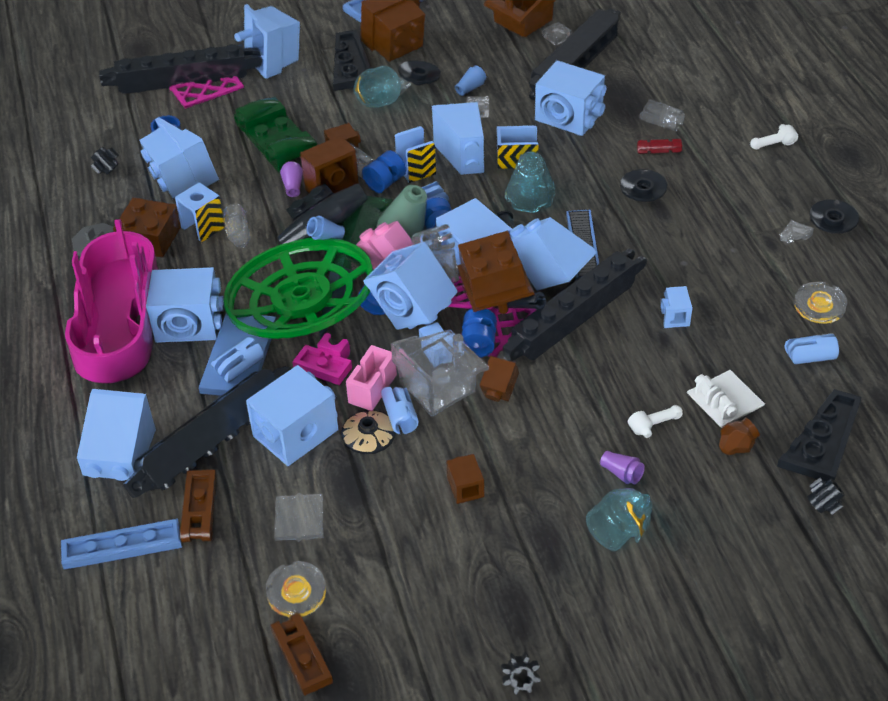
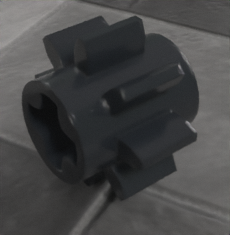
[90,146,119,175]
[807,477,845,515]
[501,652,541,694]

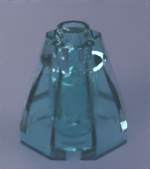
[505,151,556,213]

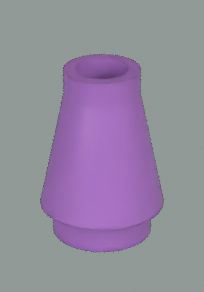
[280,162,303,197]
[600,451,645,484]

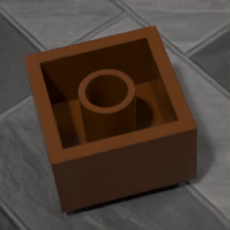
[300,135,359,194]
[113,197,181,258]

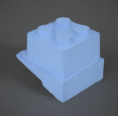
[235,4,300,79]
[139,117,219,198]

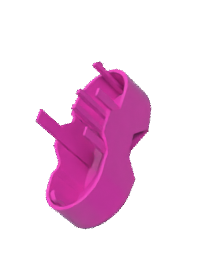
[65,220,158,383]

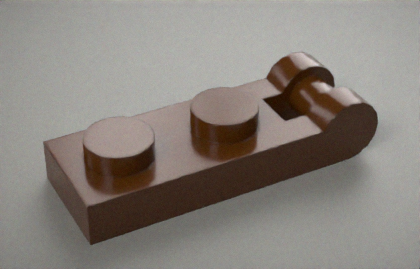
[180,470,217,542]
[270,612,333,696]

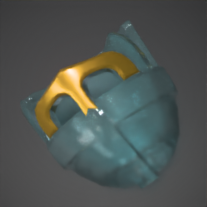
[353,66,401,108]
[586,488,653,551]

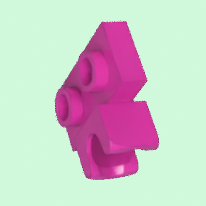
[292,333,352,385]

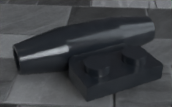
[277,183,368,244]

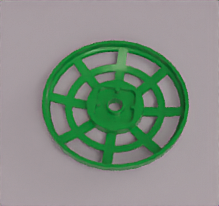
[223,238,373,339]

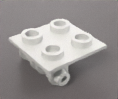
[687,370,765,428]

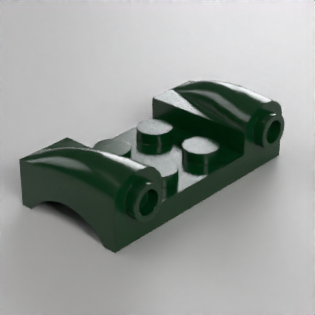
[234,97,317,173]

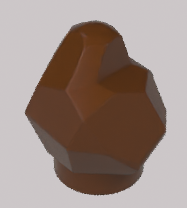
[719,418,760,455]

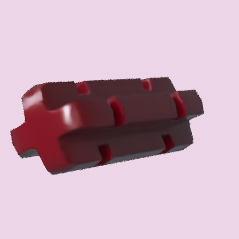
[637,139,682,154]

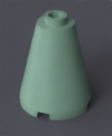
[376,185,427,244]

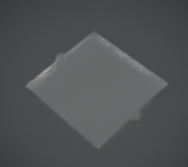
[274,493,324,542]

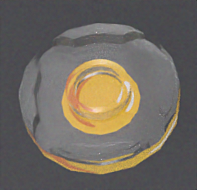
[794,281,847,324]
[266,561,326,617]

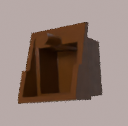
[361,0,425,62]
[484,0,556,38]
[457,230,534,314]

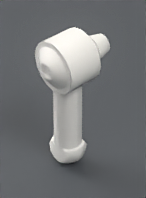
[750,124,798,150]
[628,405,683,438]

